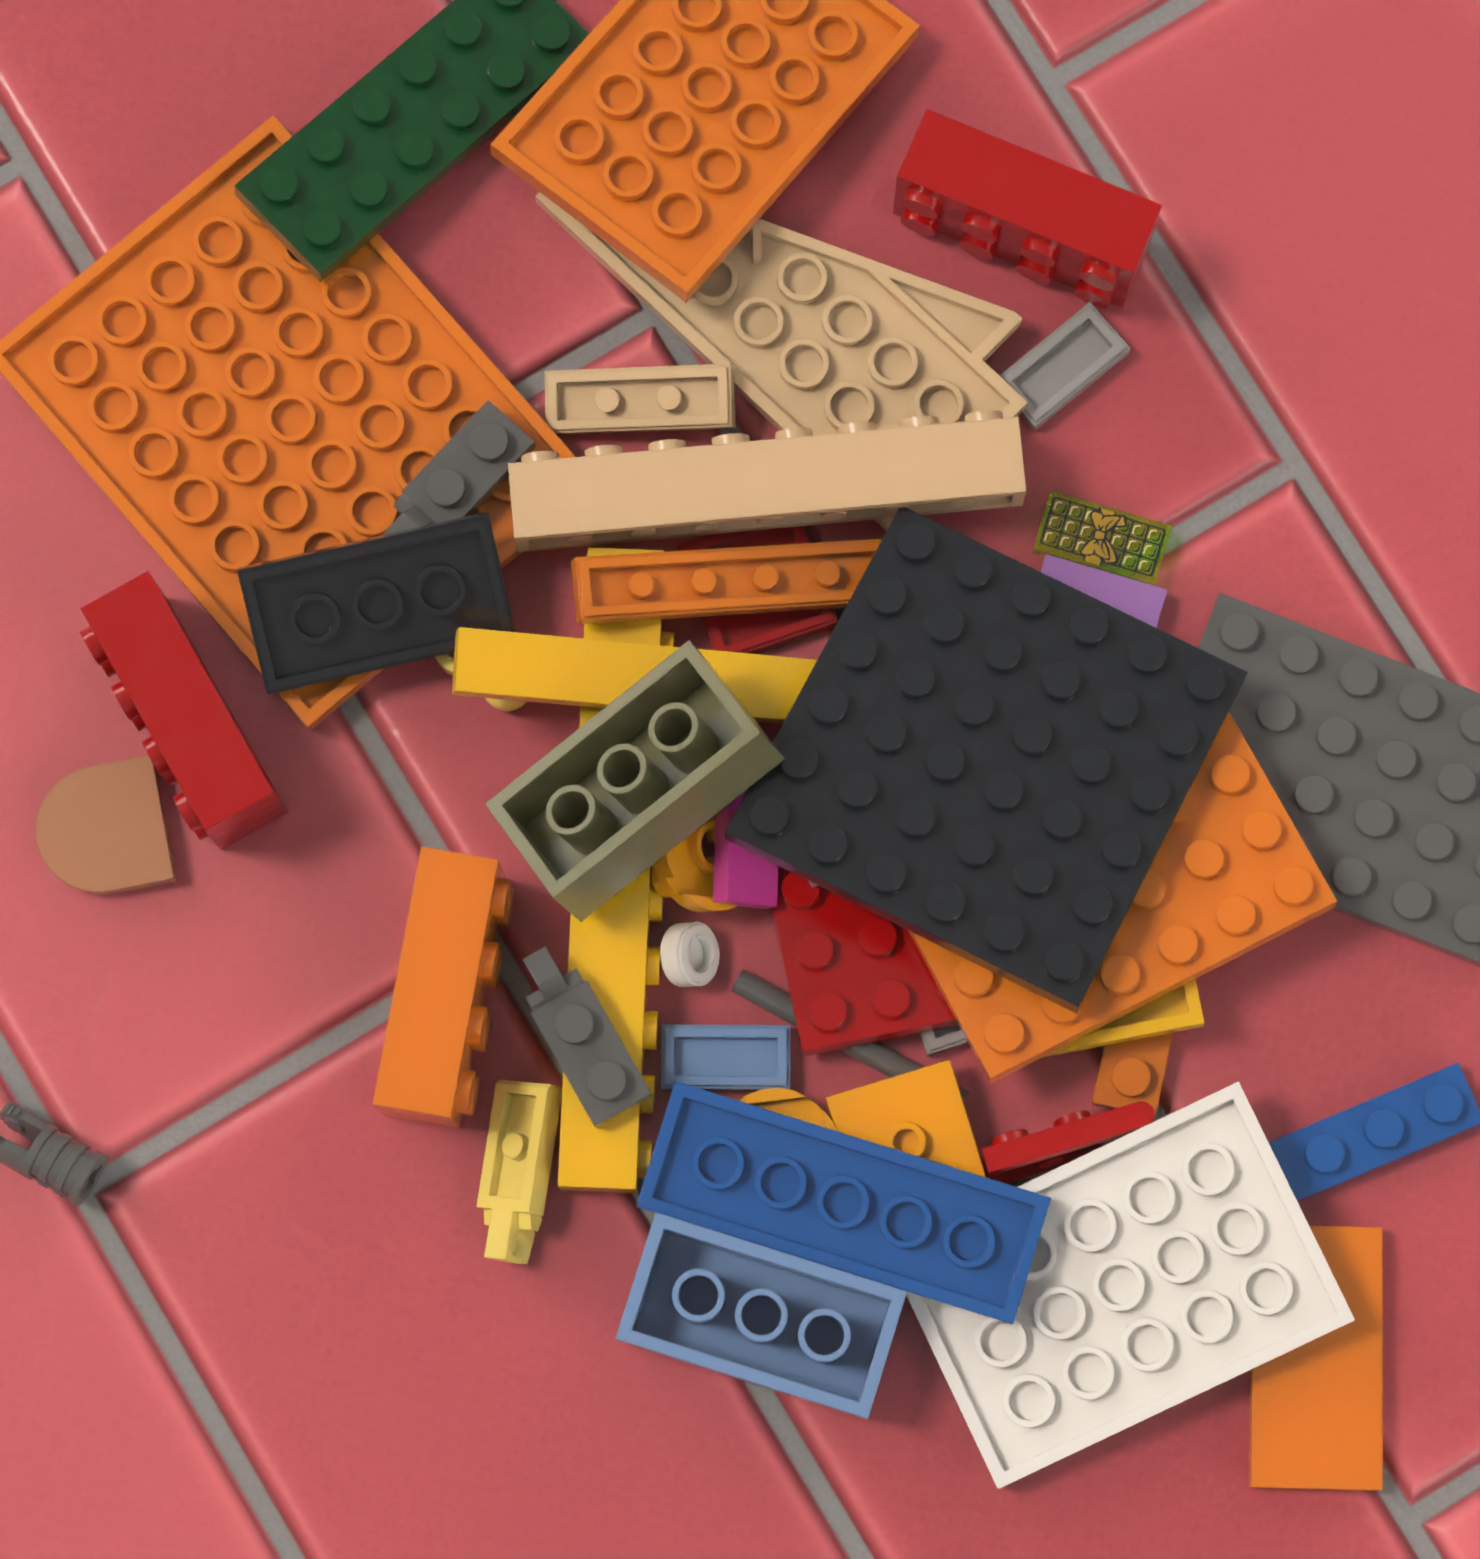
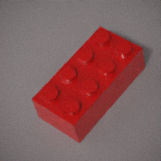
[893,108,1162,308]
[80,570,288,850]

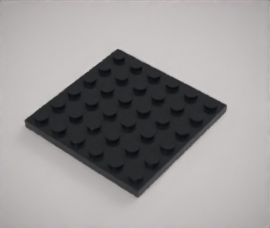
[725,507,1248,1013]

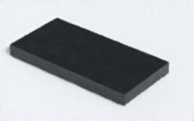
[237,512,516,695]

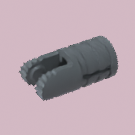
[0,1101,107,1206]

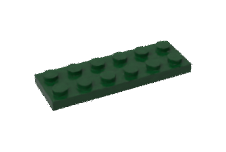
[234,0,589,282]

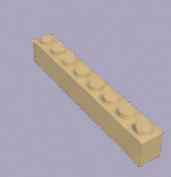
[508,410,1026,552]

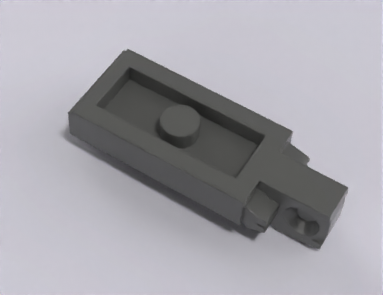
[383,400,536,535]
[523,946,652,1128]

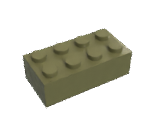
[485,640,785,922]

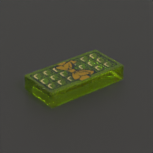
[1032,490,1172,586]

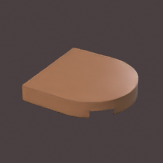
[36,755,176,895]

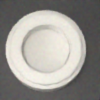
[660,922,720,987]

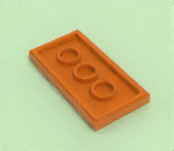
[1249,1226,1383,1491]

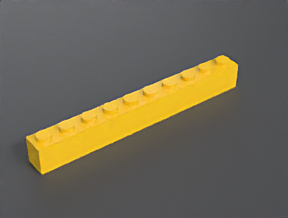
[558,547,674,1194]

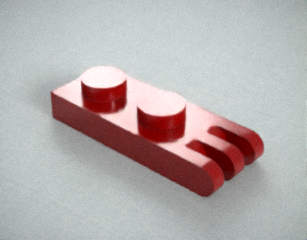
[982,1101,1155,1185]

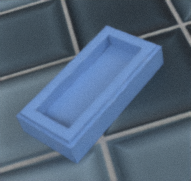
[661,1024,790,1091]

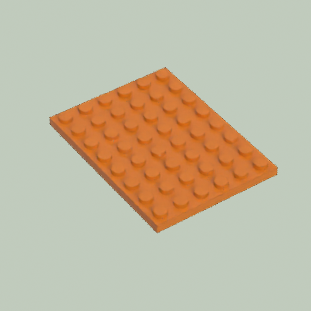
[0,115,576,731]

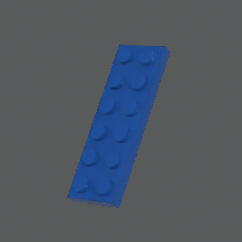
[636,1081,1051,1324]

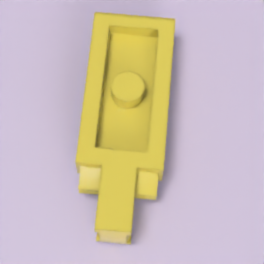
[476,1080,562,1264]

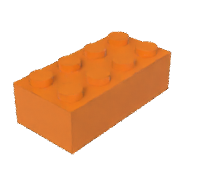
[373,846,515,1129]

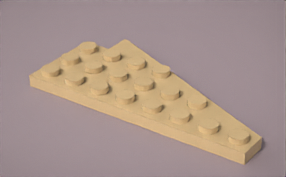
[535,192,1028,531]

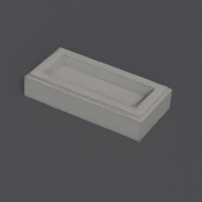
[1000,302,1131,431]

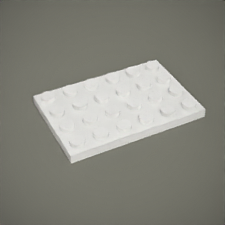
[906,1082,1355,1489]

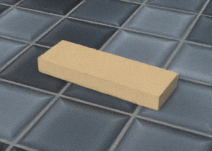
[544,364,736,435]

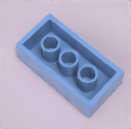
[615,1212,907,1420]

